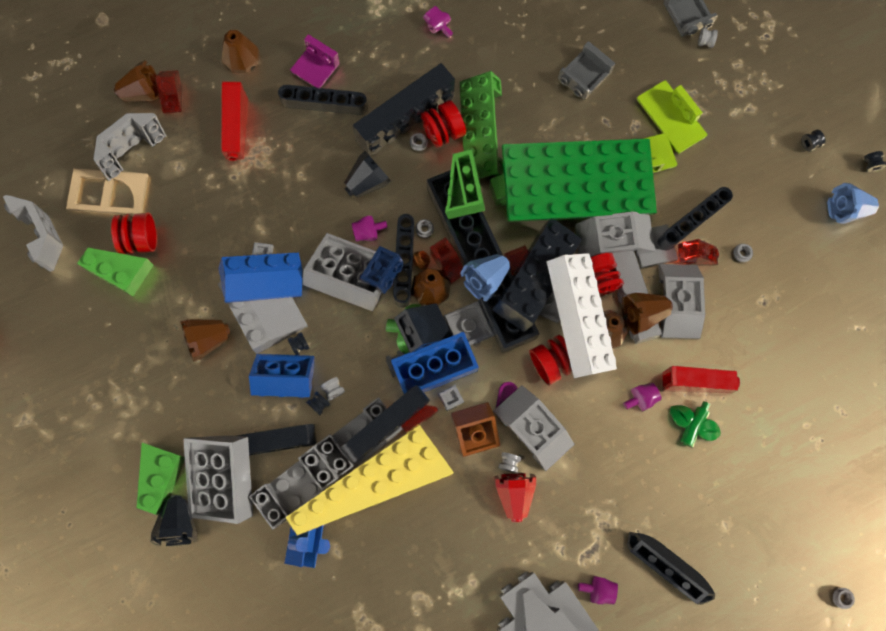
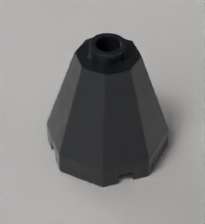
[344,151,391,198]
[151,495,197,547]

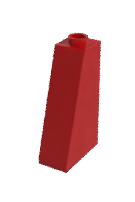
[222,82,248,161]
[662,366,740,393]

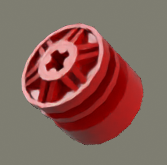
[421,100,466,149]
[111,212,157,254]
[590,253,624,297]
[529,334,572,386]

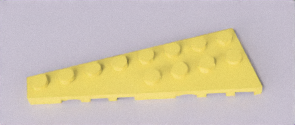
[286,425,454,536]

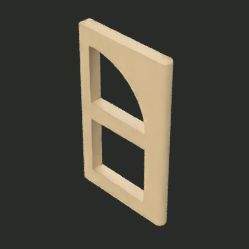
[66,168,148,215]

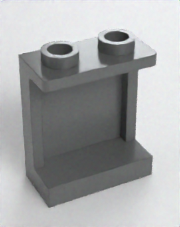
[663,0,718,37]
[558,41,616,100]

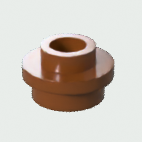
[413,251,430,269]

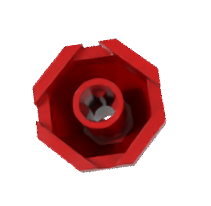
[494,473,536,522]

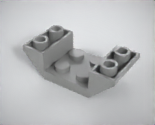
[93,113,166,181]
[3,195,63,272]
[575,212,655,257]
[659,264,705,339]
[493,385,575,471]
[315,397,402,478]
[249,446,339,530]

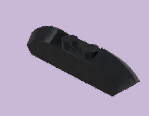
[627,532,715,605]

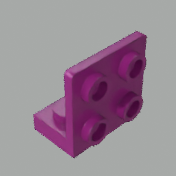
[290,34,340,88]

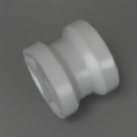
[698,27,718,48]
[320,377,345,401]
[498,452,521,473]

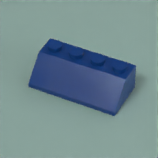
[218,252,303,303]
[391,332,479,394]

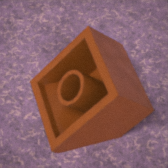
[451,402,501,457]

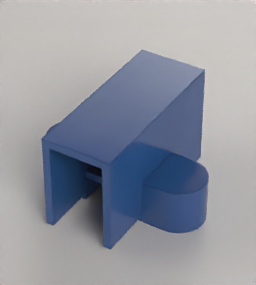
[284,525,330,568]

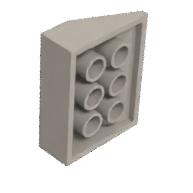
[302,233,382,311]
[218,282,308,354]
[183,436,253,524]

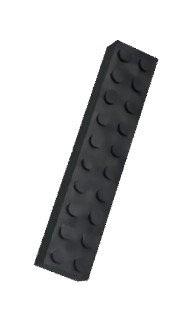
[427,170,540,354]

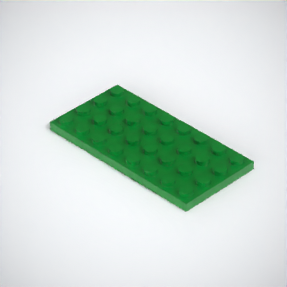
[502,139,657,222]

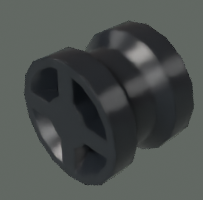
[801,129,826,152]
[864,151,886,172]
[287,332,310,356]
[306,391,331,416]

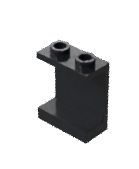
[394,303,452,353]

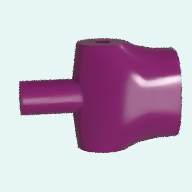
[423,6,453,38]
[351,216,388,242]
[623,382,662,412]
[578,576,618,605]

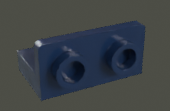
[360,246,403,294]

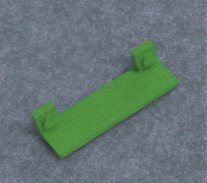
[460,71,504,179]

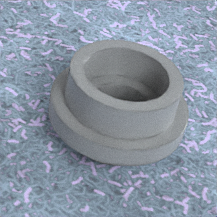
[410,133,428,151]
[415,219,434,238]
[733,244,753,262]
[833,588,855,609]

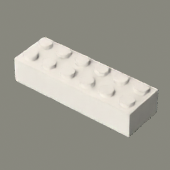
[546,254,617,378]

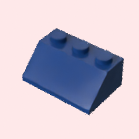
[249,354,314,398]

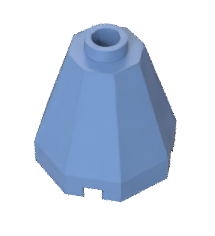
[827,183,879,224]
[460,254,510,302]

